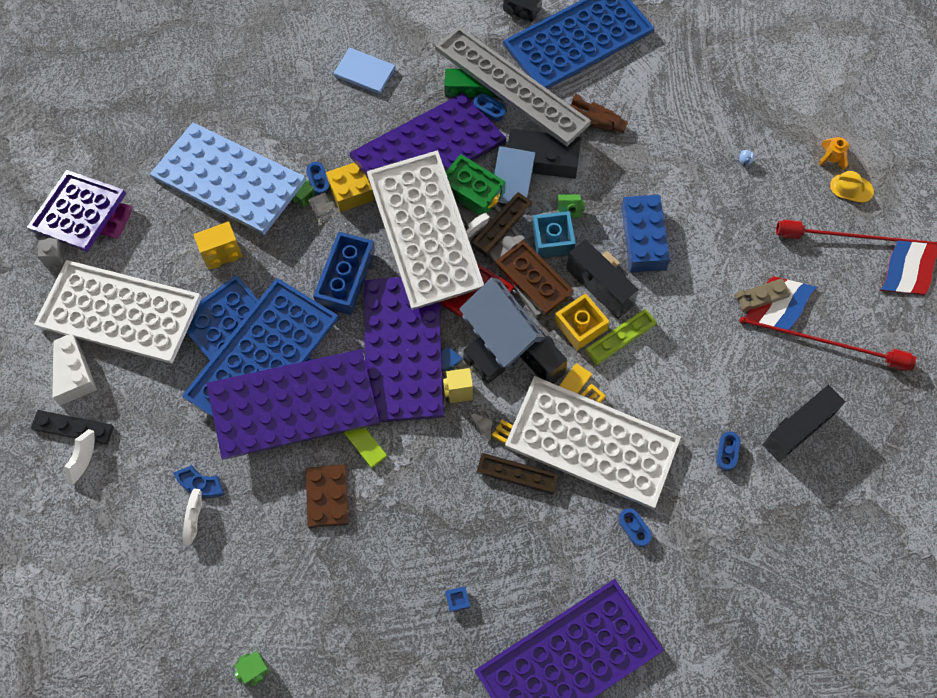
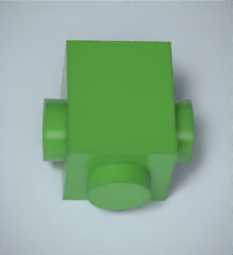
[291,179,316,208]
[558,194,585,218]
[234,651,270,686]

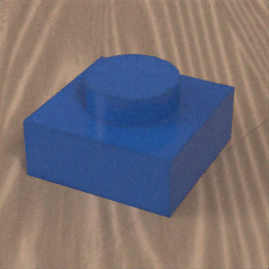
[445,586,470,613]

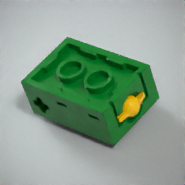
[446,154,506,216]

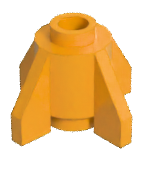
[818,137,850,170]

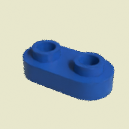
[474,94,506,121]
[306,162,330,196]
[716,431,740,471]
[618,508,652,547]

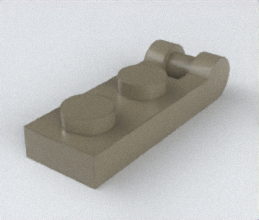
[734,278,791,312]

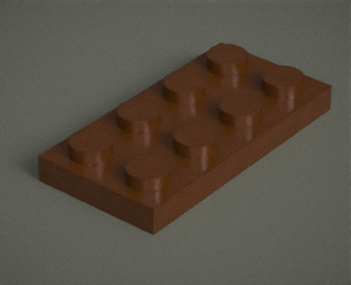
[495,240,574,316]

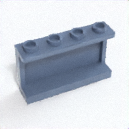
[460,278,545,368]

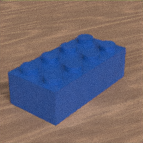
[621,195,670,272]
[313,231,375,315]

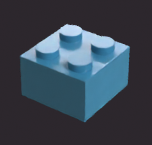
[532,211,576,258]

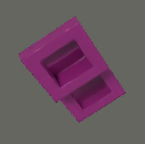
[100,203,133,239]

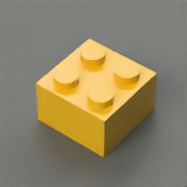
[326,162,374,212]
[193,221,243,270]
[554,293,609,351]

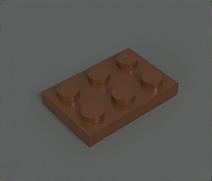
[306,464,349,528]

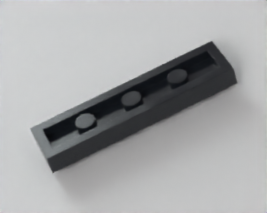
[31,410,114,445]

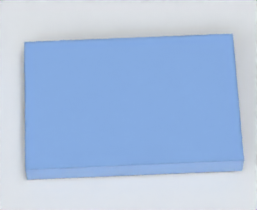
[334,47,395,95]
[494,146,535,203]

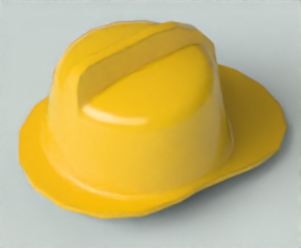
[830,171,874,203]

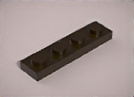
[472,192,532,256]
[477,453,559,495]

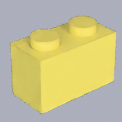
[443,368,473,403]

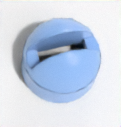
[739,150,755,166]

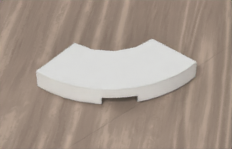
[466,213,490,242]
[64,429,95,484]
[183,489,202,545]

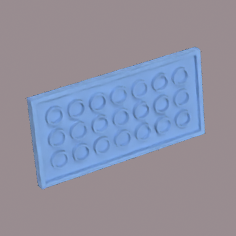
[150,122,306,235]

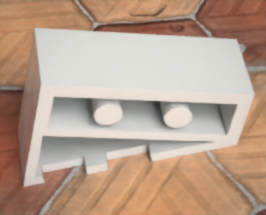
[52,333,97,406]

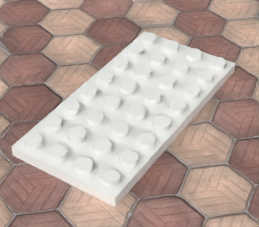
[367,150,484,310]
[34,260,202,364]
[504,376,681,510]

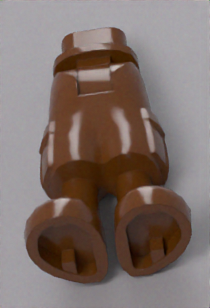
[570,93,628,134]

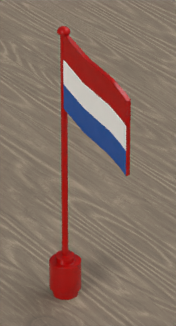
[776,219,937,295]
[739,276,916,372]

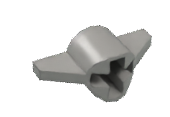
[500,236,525,256]
[471,413,492,442]

